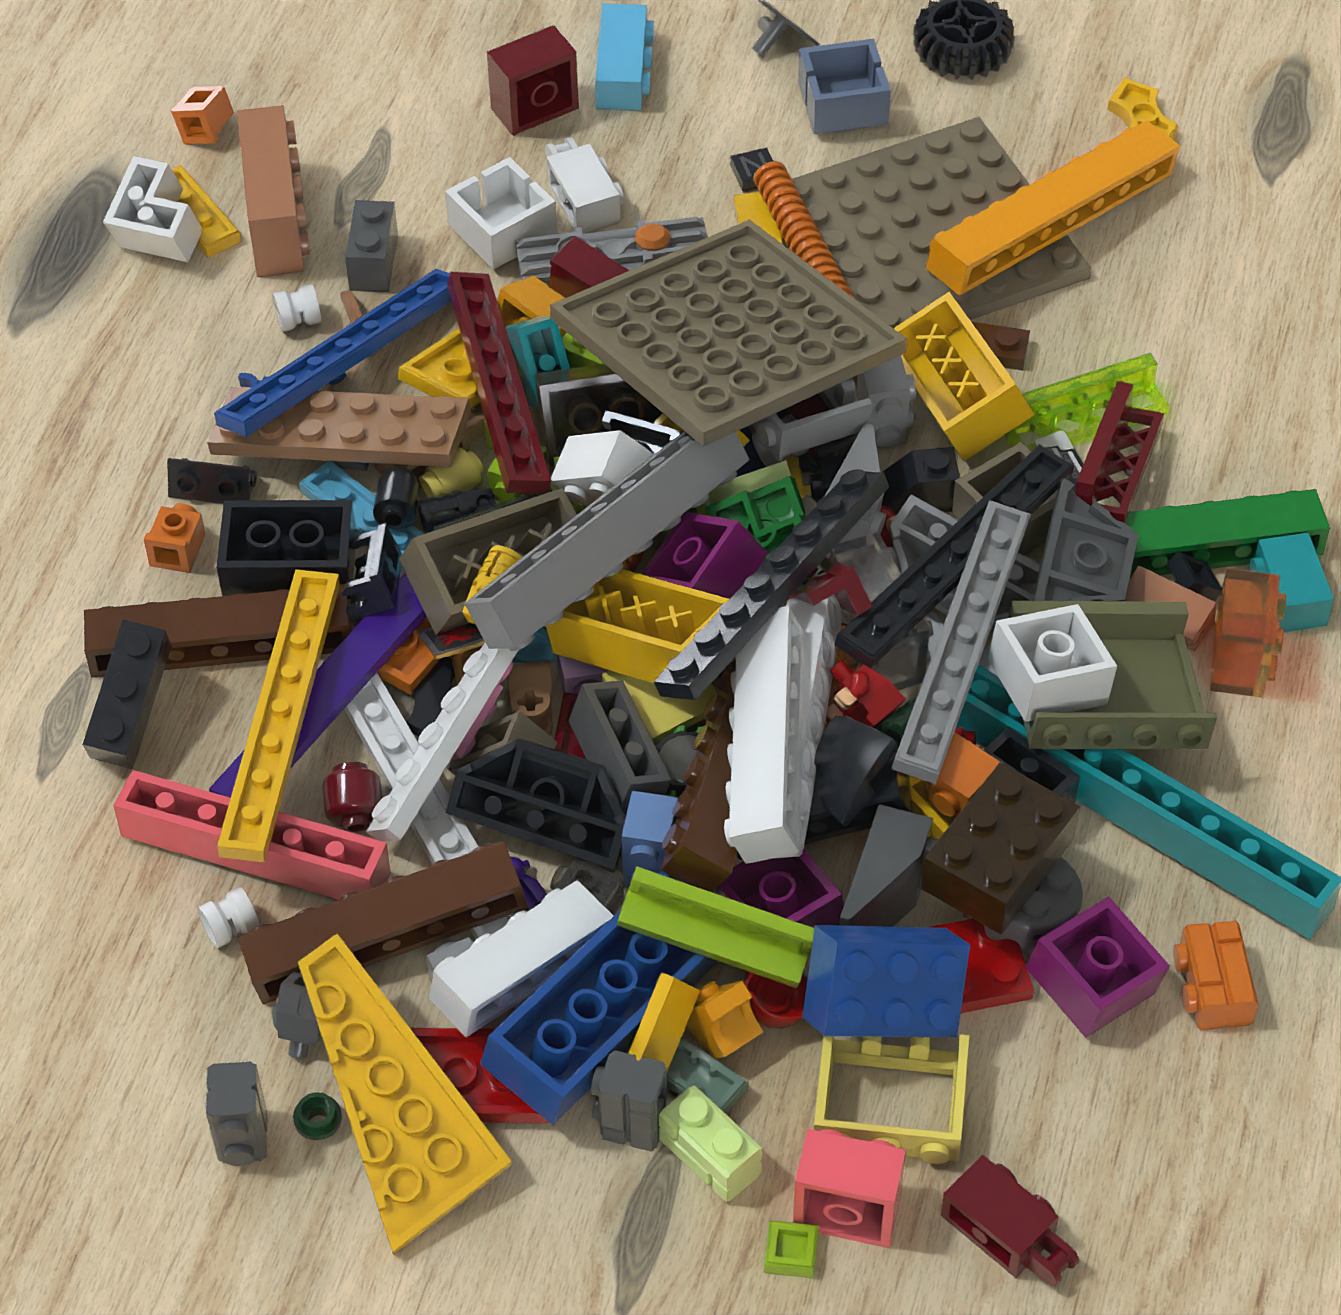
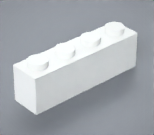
[429,880,614,1037]

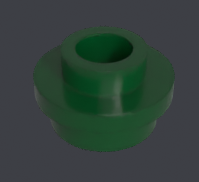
[293,1092,342,1140]

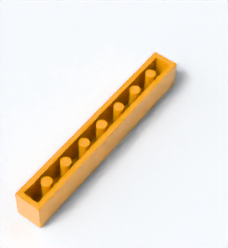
[926,120,1181,296]

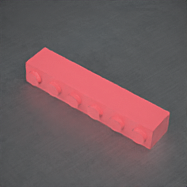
[113,770,391,900]

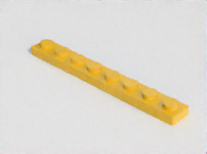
[217,570,340,863]

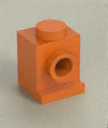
[171,86,234,144]
[144,503,206,573]

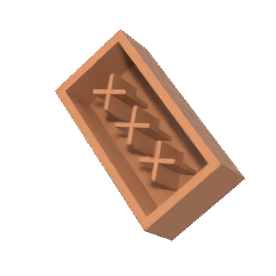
[237,105,310,277]

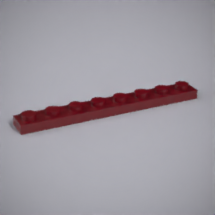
[447,271,551,495]

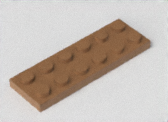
[207,387,471,467]

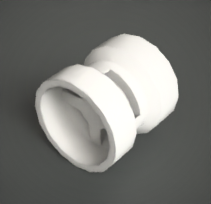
[272,284,322,332]
[197,887,260,949]

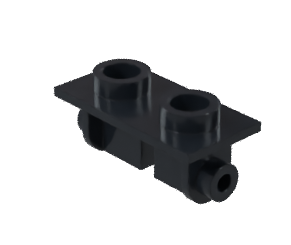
[167,458,257,504]

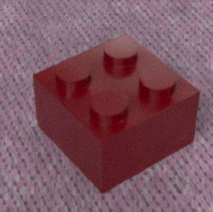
[487,25,579,136]

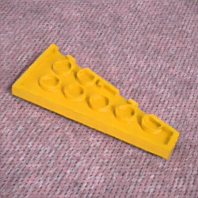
[298,934,512,1255]

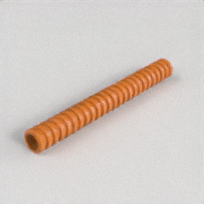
[753,161,858,381]

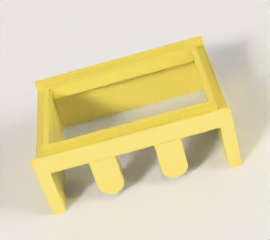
[814,1034,970,1164]

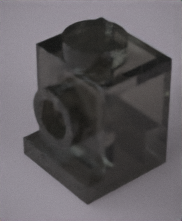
[550,857,625,916]

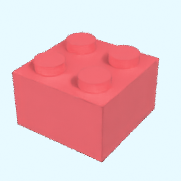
[793,1129,906,1248]

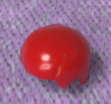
[743,971,808,1028]

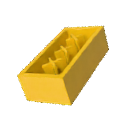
[893,292,1034,461]
[546,569,730,683]

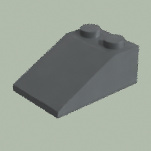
[840,804,938,927]

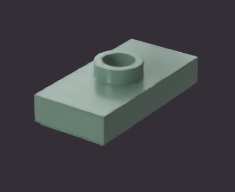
[667,1037,748,1115]

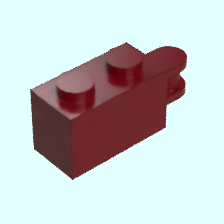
[941,1155,1079,1287]

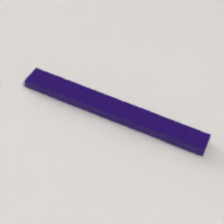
[209,573,427,798]

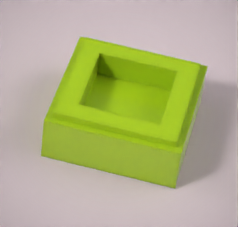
[764,1220,819,1278]

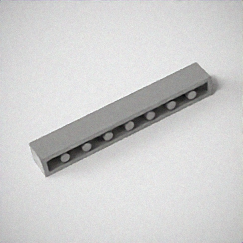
[464,431,749,651]

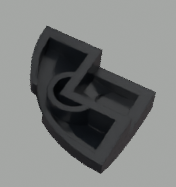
[814,716,898,827]

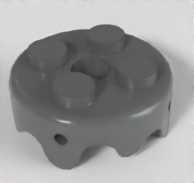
[963,857,1083,956]

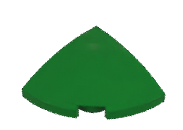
[707,476,807,559]

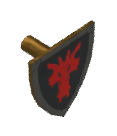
[418,623,485,686]

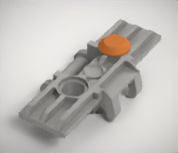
[515,217,708,282]

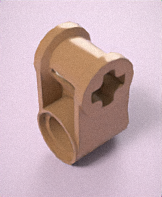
[507,660,553,735]

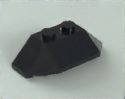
[445,738,626,870]

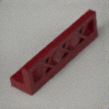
[1076,381,1164,523]
[791,557,873,615]

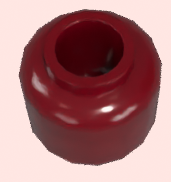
[322,762,383,832]

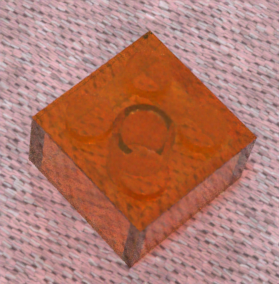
[1210,568,1286,698]

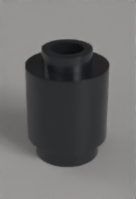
[373,467,420,530]

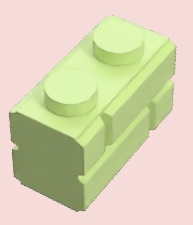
[659,1085,762,1203]

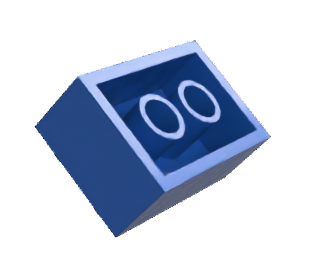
[802,925,970,1037]

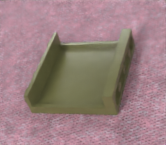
[1008,601,1217,749]

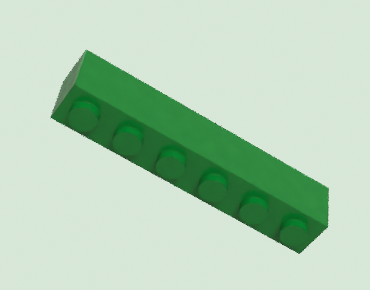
[1125,489,1330,579]

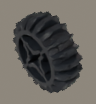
[913,0,1015,80]

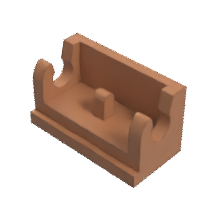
[1125,566,1216,651]

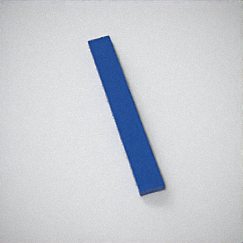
[214,269,452,437]

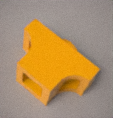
[685,981,763,1059]

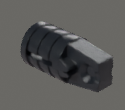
[417,488,496,534]

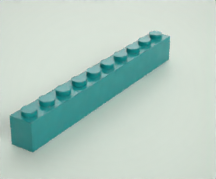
[956,664,1341,940]

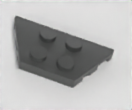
[1032,479,1139,601]

